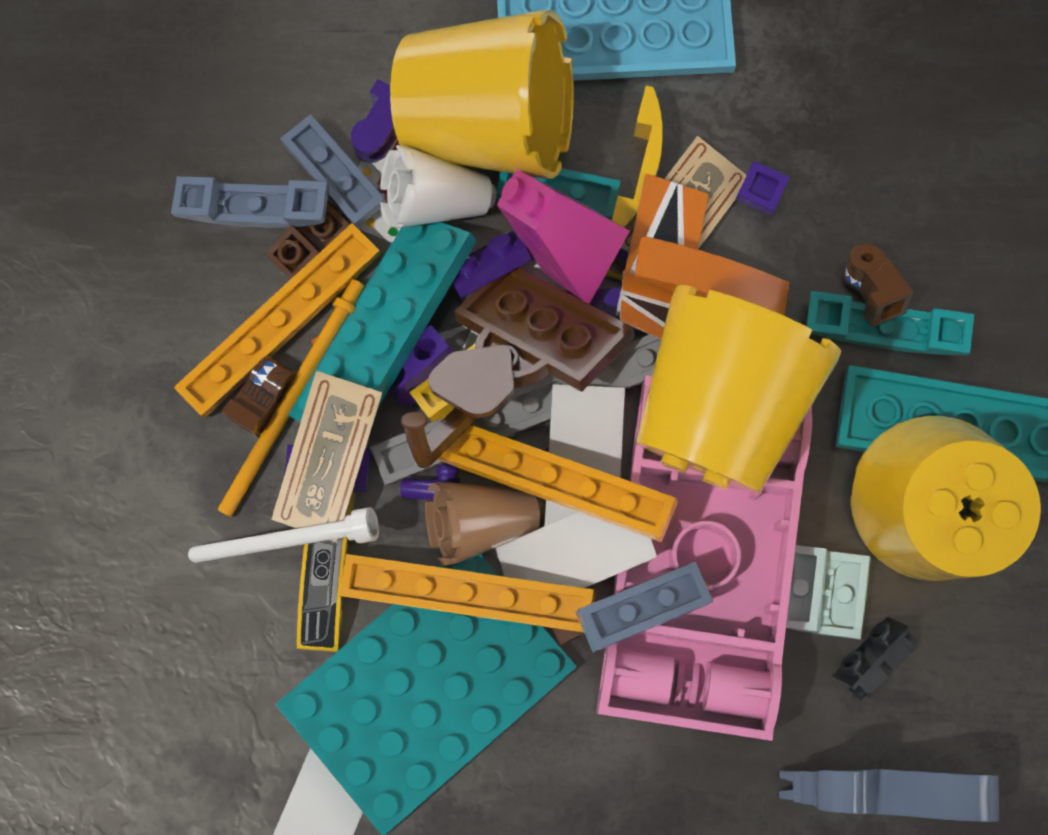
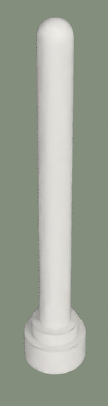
[188,507,379,563]

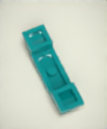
[806,291,974,355]

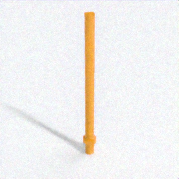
[217,279,365,517]

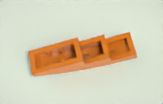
[634,236,790,316]

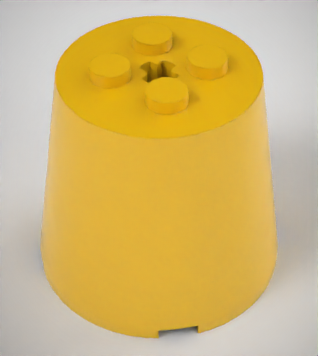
[390,10,574,179]
[636,285,842,493]
[850,416,1041,581]

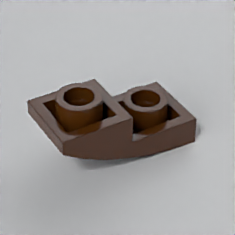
[265,200,351,280]

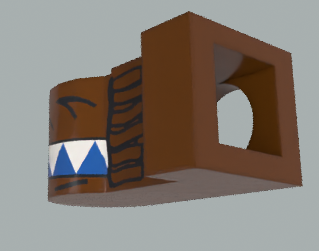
[844,243,913,327]
[221,355,296,438]

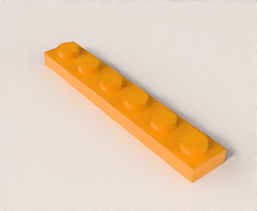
[174,223,381,419]
[437,415,678,542]
[339,554,596,632]

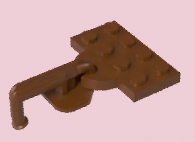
[401,267,634,469]

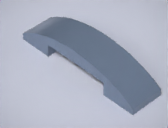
[171,176,330,228]

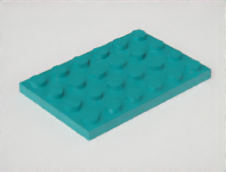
[275,554,577,835]

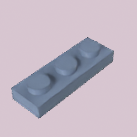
[280,114,387,228]
[576,562,713,653]

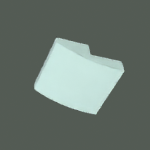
[786,545,871,640]

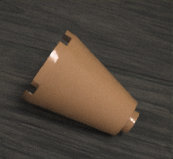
[425,482,545,567]

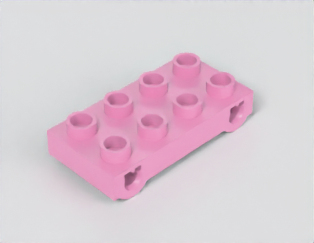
[596,375,812,741]

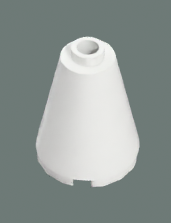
[380,145,496,228]

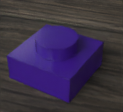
[735,161,790,216]

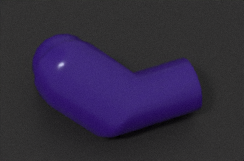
[400,463,461,501]

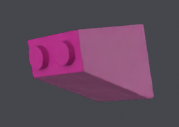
[497,170,630,304]

